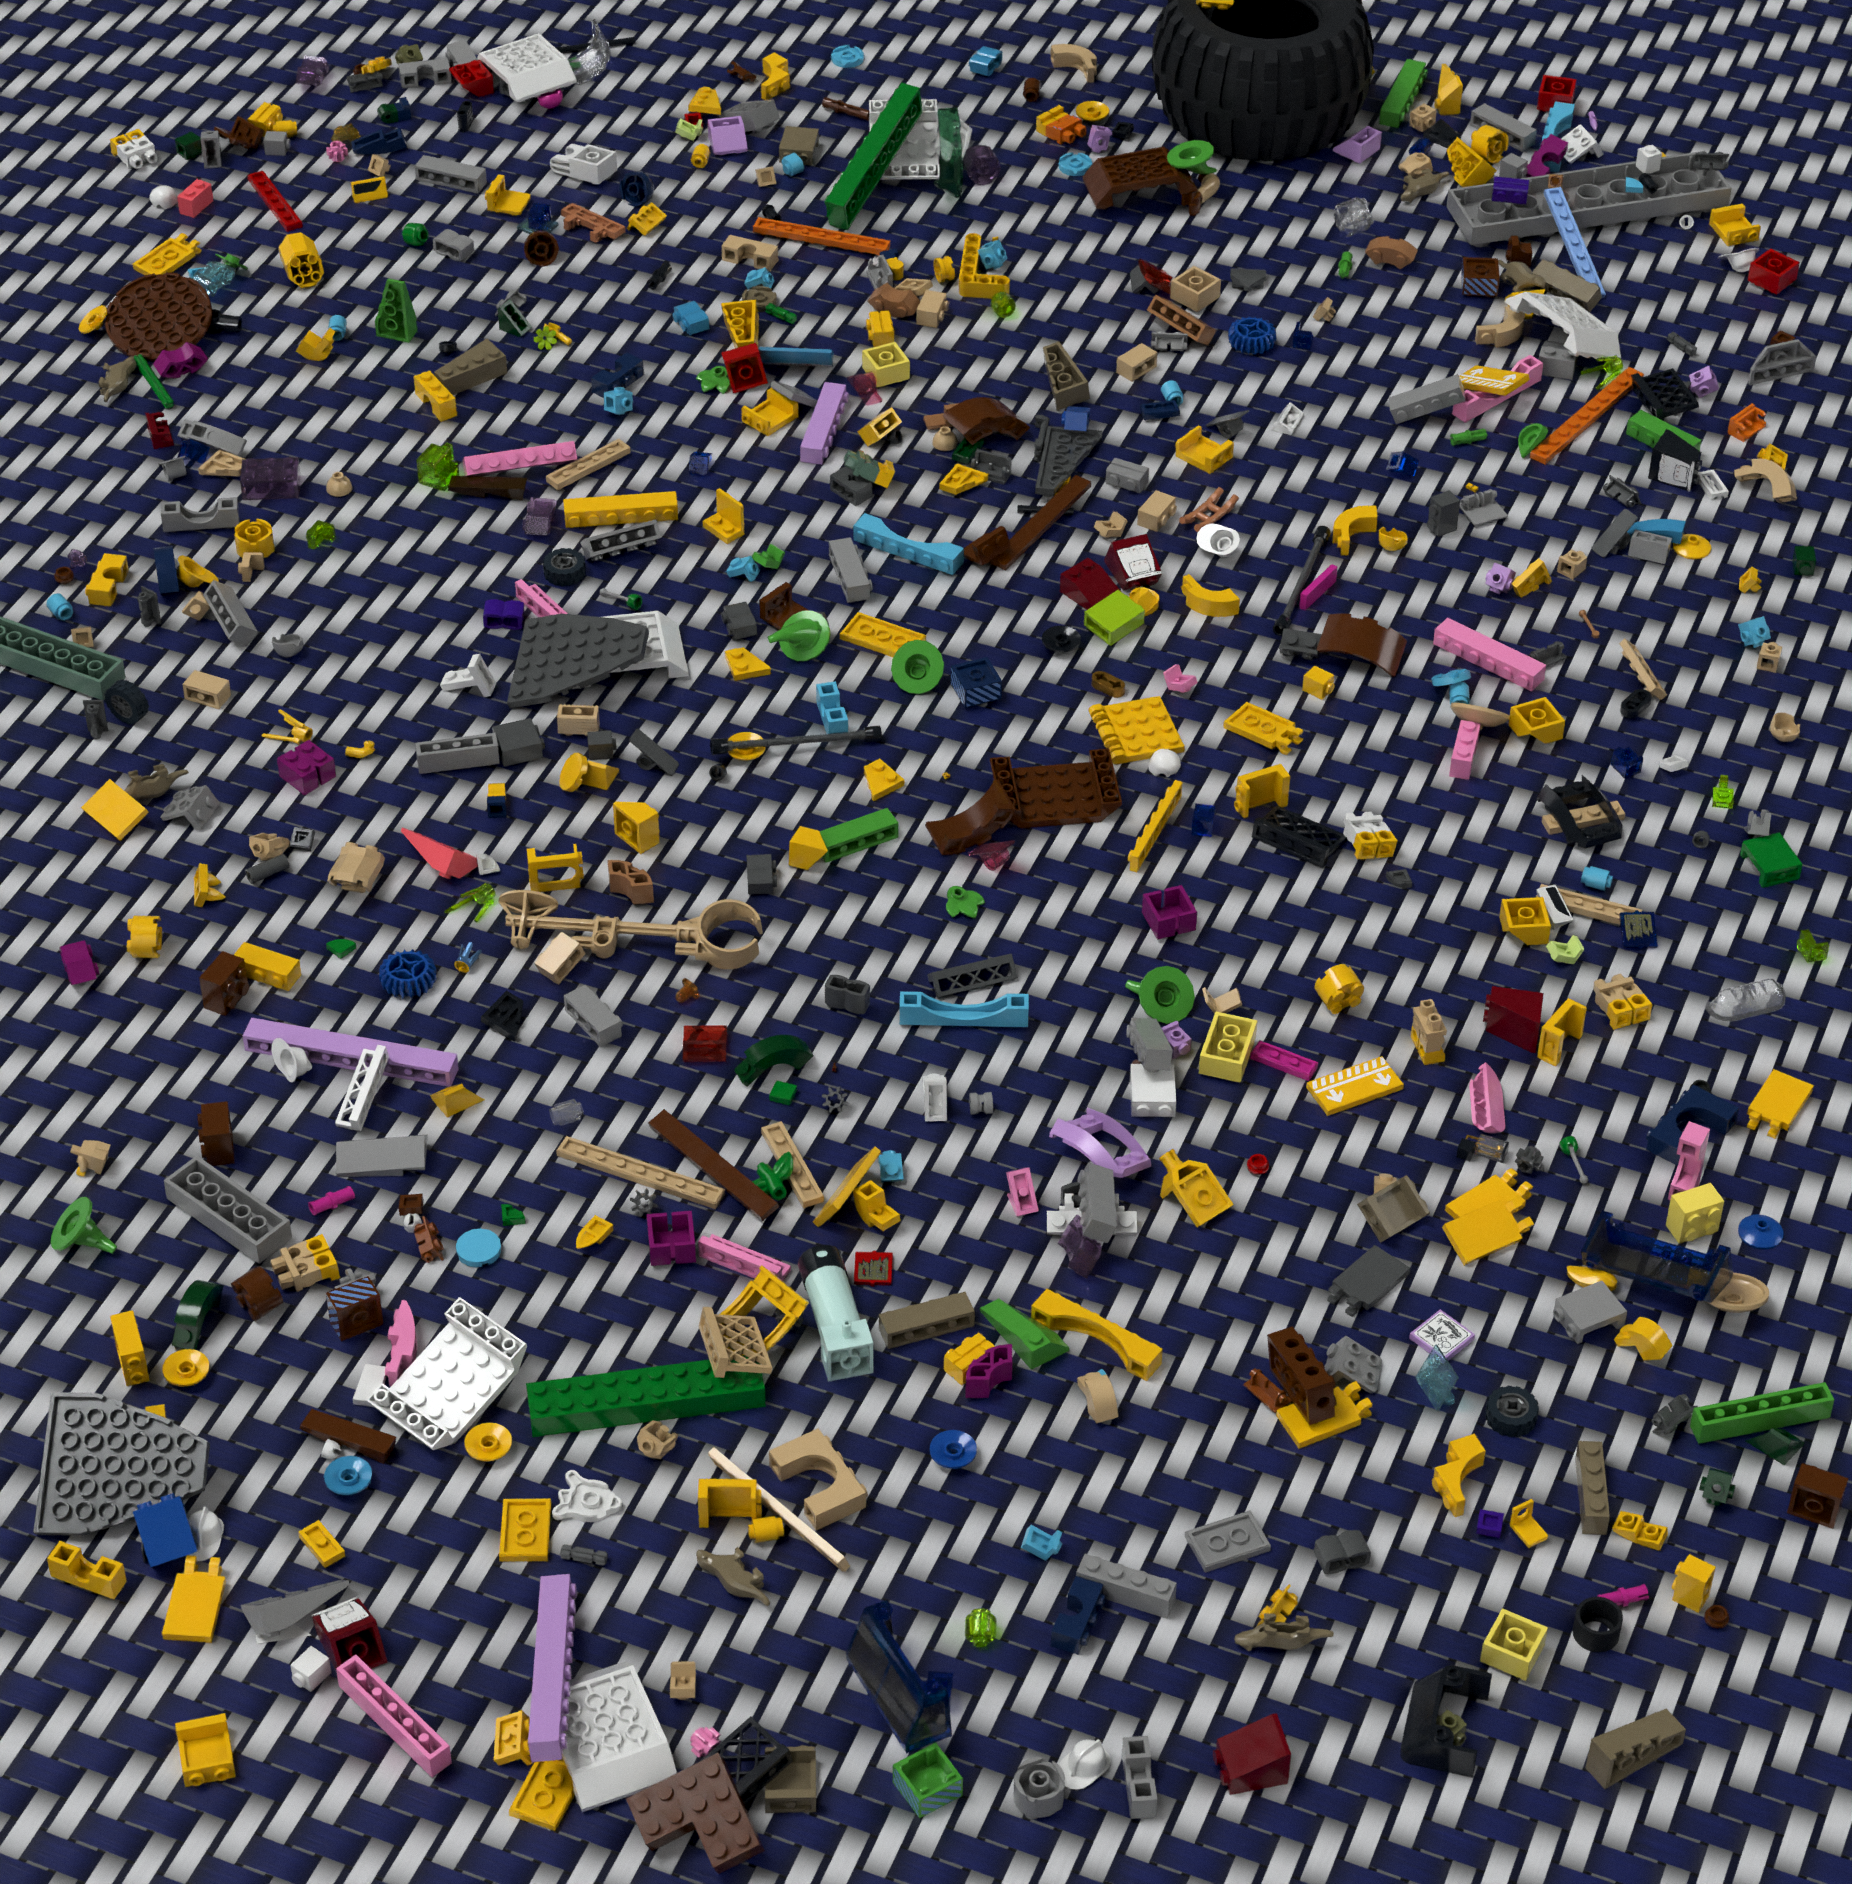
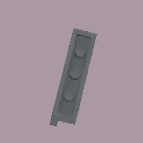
[927,953,1018,998]

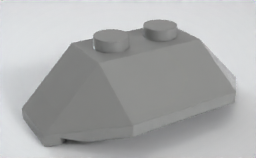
[1748,339,1816,385]

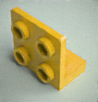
[703,488,745,544]

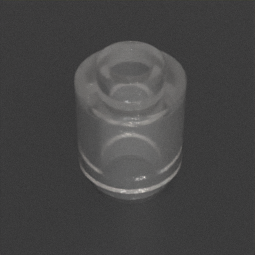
[549,1099,583,1126]

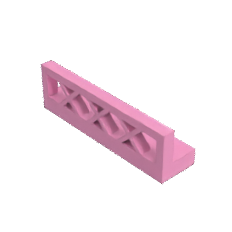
[515,579,568,617]
[698,1234,791,1281]

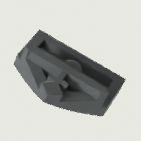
[1230,268,1266,291]

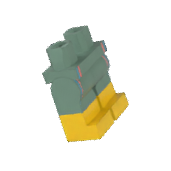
[843,449,895,488]

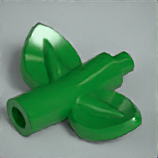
[752,1152,794,1200]

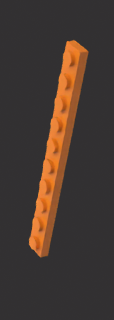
[1530,367,1644,465]

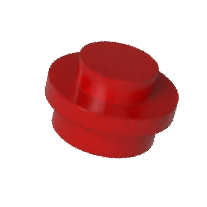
[1247,1154,1269,1174]

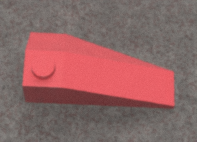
[401,827,478,879]

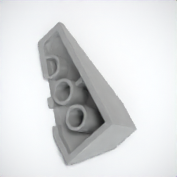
[241,1580,349,1638]

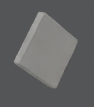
[770,380,817,408]

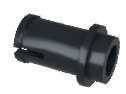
[1639,173,1658,194]
[762,204,781,221]

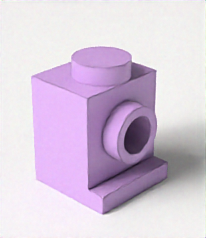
[1088,125,1112,153]
[1162,1021,1192,1059]

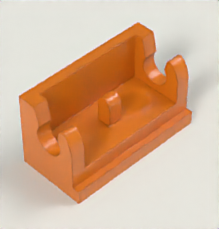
[1727,403,1766,442]

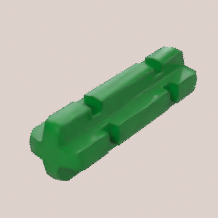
[766,303,797,324]

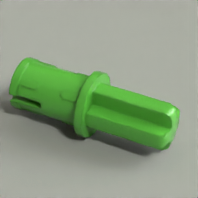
[1338,251,1353,279]
[1450,429,1487,446]

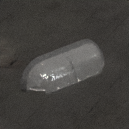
[1705,979,1786,1021]

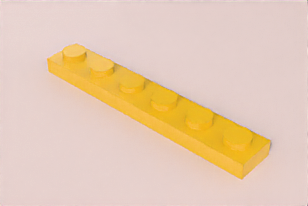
[1128,780,1183,872]

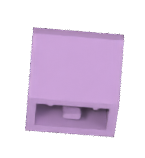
[708,116,748,155]
[1333,126,1382,163]

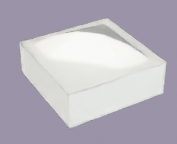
[1659,755,1688,772]

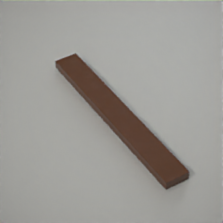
[990,475,1091,570]
[648,1109,779,1221]

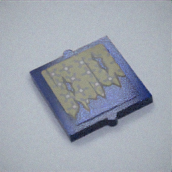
[1619,910,1658,950]

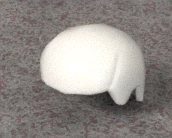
[149,185,177,209]
[1148,749,1181,777]

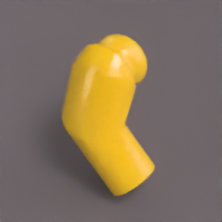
[345,741,375,758]

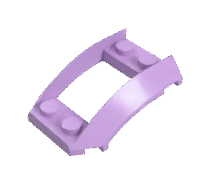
[1049,1107,1151,1178]

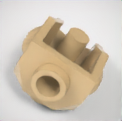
[1398,153,1433,178]
[249,833,290,861]
[637,1420,678,1459]

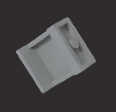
[1553,1281,1627,1344]

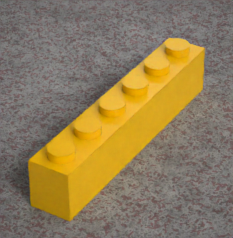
[563,491,678,528]

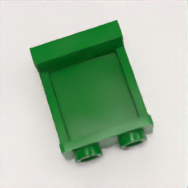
[1740,832,1802,888]

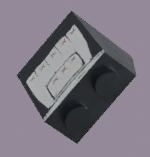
[1648,429,1703,492]

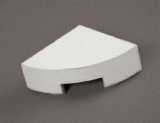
[476,853,500,875]

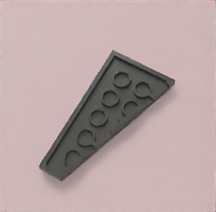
[1035,426,1102,496]

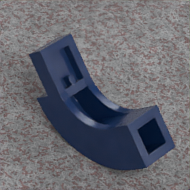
[153,546,179,594]

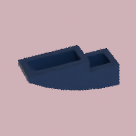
[351,128,407,155]

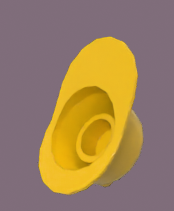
[176,555,219,587]

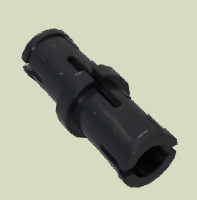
[647,262,672,290]

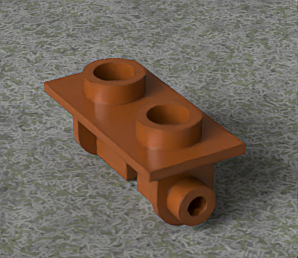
[414,1216,444,1262]
[1243,1368,1292,1413]

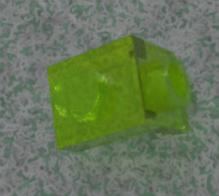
[306,520,336,550]
[1797,929,1830,963]

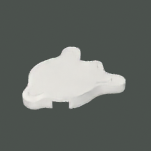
[552,1470,622,1522]

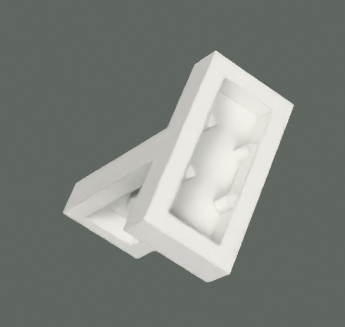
[440,654,496,697]
[922,1073,947,1121]

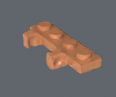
[561,203,626,243]

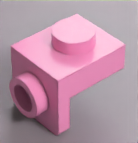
[1163,664,1198,693]

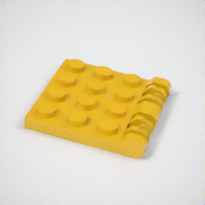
[1088,696,1185,765]

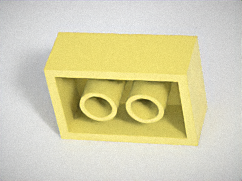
[1199,1012,1258,1083]

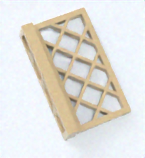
[699,1307,772,1378]

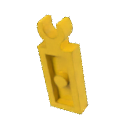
[361,56,392,74]

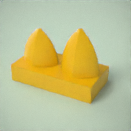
[194,863,226,907]

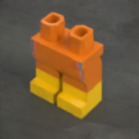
[1036,105,1086,145]

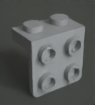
[160,785,220,830]
[1324,1336,1382,1394]

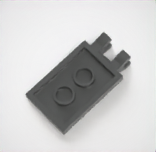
[1327,1245,1410,1317]

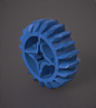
[1228,316,1276,355]
[379,949,437,999]

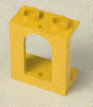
[527,844,584,892]

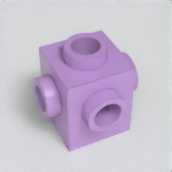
[1689,366,1719,398]
[1485,562,1516,595]

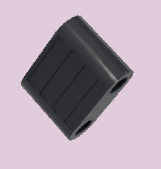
[457,101,473,132]

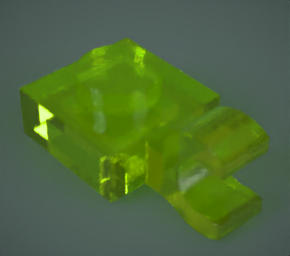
[1712,775,1734,809]

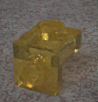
[331,123,360,142]

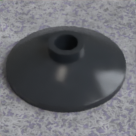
[1042,626,1081,652]

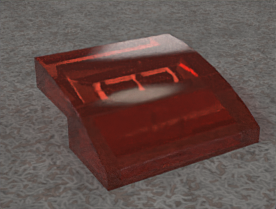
[1138,258,1173,294]
[683,1025,727,1062]

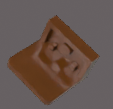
[213,116,265,149]
[964,526,1011,566]
[759,582,810,630]

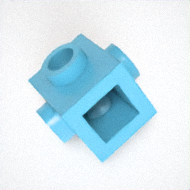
[978,239,1008,269]
[604,387,633,415]
[1738,616,1771,648]

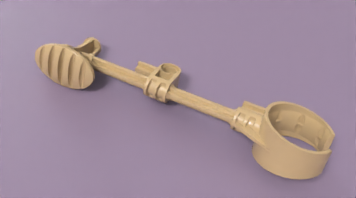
[498,890,763,969]

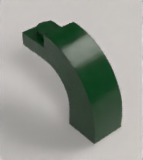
[734,1035,814,1087]
[172,1280,224,1350]

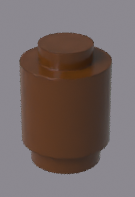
[1023,78,1041,102]

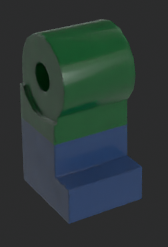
[377,97,411,123]

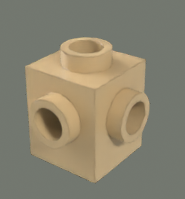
[1410,104,1436,132]

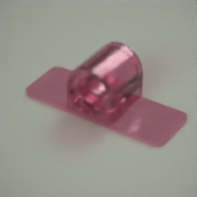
[847,372,882,406]
[968,840,1015,871]

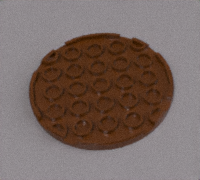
[105,272,212,361]

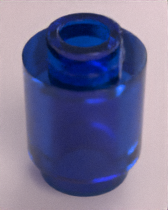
[1409,138,1432,155]

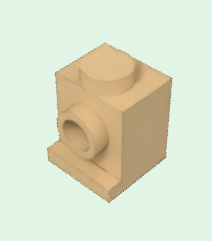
[1557,549,1587,580]
[1756,642,1782,673]

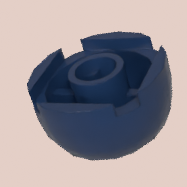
[619,171,654,207]

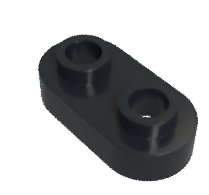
[1620,689,1652,718]

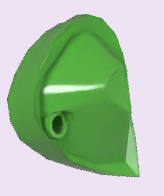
[1518,423,1548,458]

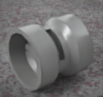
[969,1092,993,1115]

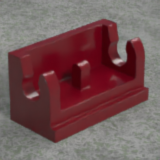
[145,412,174,449]

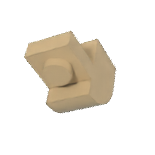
[1077,1372,1118,1423]

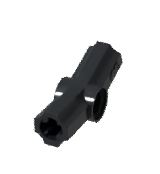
[208,309,242,333]

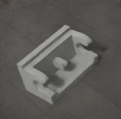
[866,255,893,290]
[1628,530,1672,564]
[1745,809,1771,836]

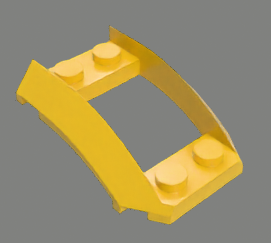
[719,1265,809,1355]

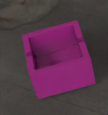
[277,740,336,796]
[1142,885,1197,940]
[647,1211,696,1266]

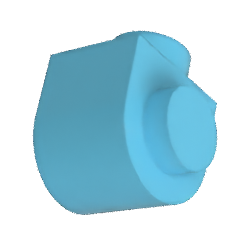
[781,153,804,176]

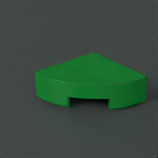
[326,939,356,959]
[501,1204,526,1226]

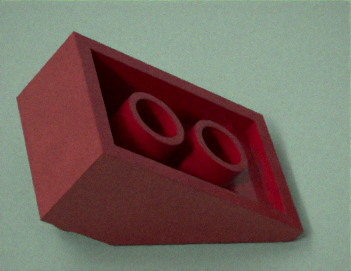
[1060,558,1120,610]

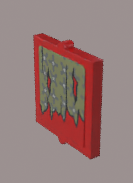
[854,1250,893,1287]

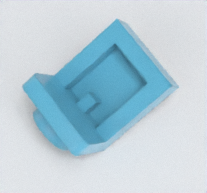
[744,267,774,289]
[726,556,760,582]
[878,1150,903,1183]
[1021,1525,1062,1561]

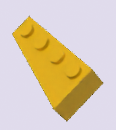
[721,299,759,348]

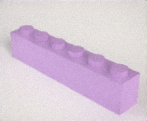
[800,382,849,465]

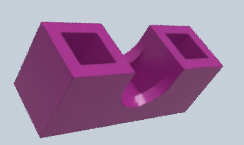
[1526,134,1568,178]

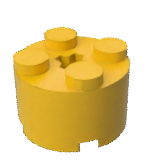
[1471,125,1509,164]
[234,519,275,558]
[127,916,162,958]
[1314,964,1364,1014]

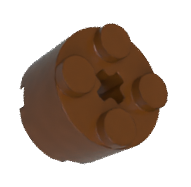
[231,1266,283,1322]

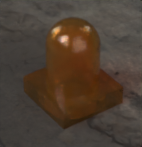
[1548,174,1563,188]
[675,978,700,1003]

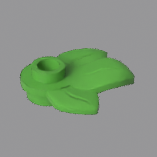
[215,253,248,270]
[696,366,730,394]
[946,886,985,919]

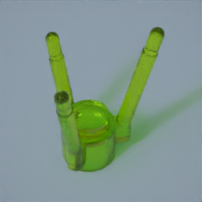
[1580,355,1623,390]
[444,883,496,922]

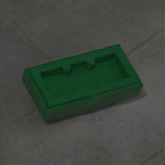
[952,438,984,464]

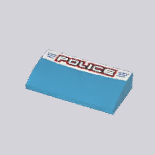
[759,347,834,367]

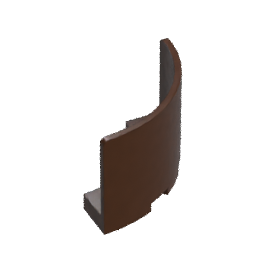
[943,397,1030,446]
[1317,613,1407,677]
[925,779,1016,855]

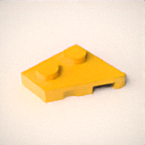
[864,758,904,801]

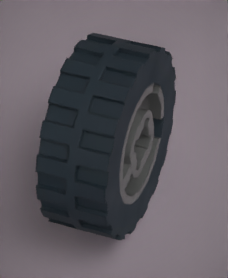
[543,548,586,586]
[104,679,149,725]
[1485,1386,1539,1437]

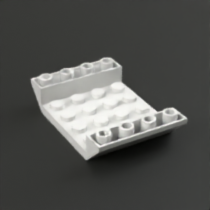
[477,33,577,102]
[869,99,940,180]
[1505,292,1621,361]
[572,611,688,689]
[366,1297,527,1450]
[562,1661,677,1812]

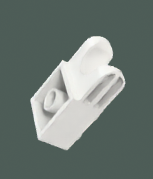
[550,144,617,184]

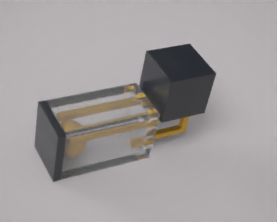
[1456,1134,1509,1163]

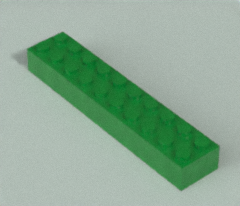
[825,83,923,230]
[526,1355,765,1437]

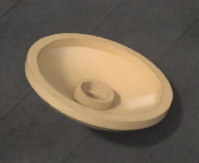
[1450,703,1510,730]
[1699,1272,1769,1313]

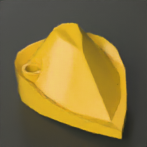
[1129,587,1159,617]

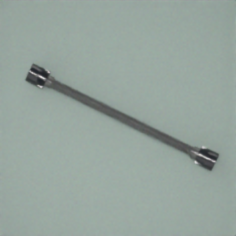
[1272,526,1331,636]
[710,726,882,755]

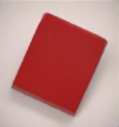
[684,112,703,127]

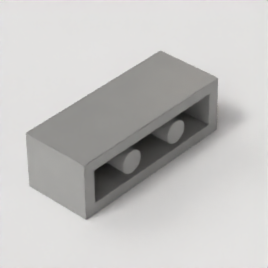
[564,985,623,1047]

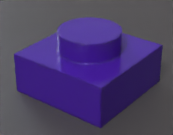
[1476,1509,1504,1538]

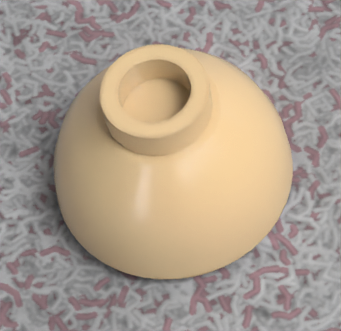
[932,426,958,451]
[326,472,352,497]

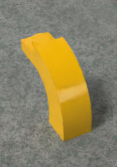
[1332,506,1378,556]

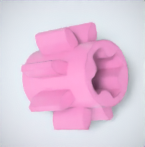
[326,141,348,162]
[690,1727,721,1758]

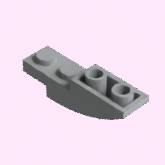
[177,419,247,457]

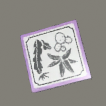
[1409,1309,1475,1364]

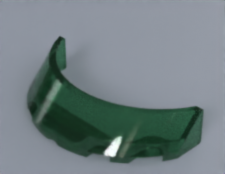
[934,107,963,198]

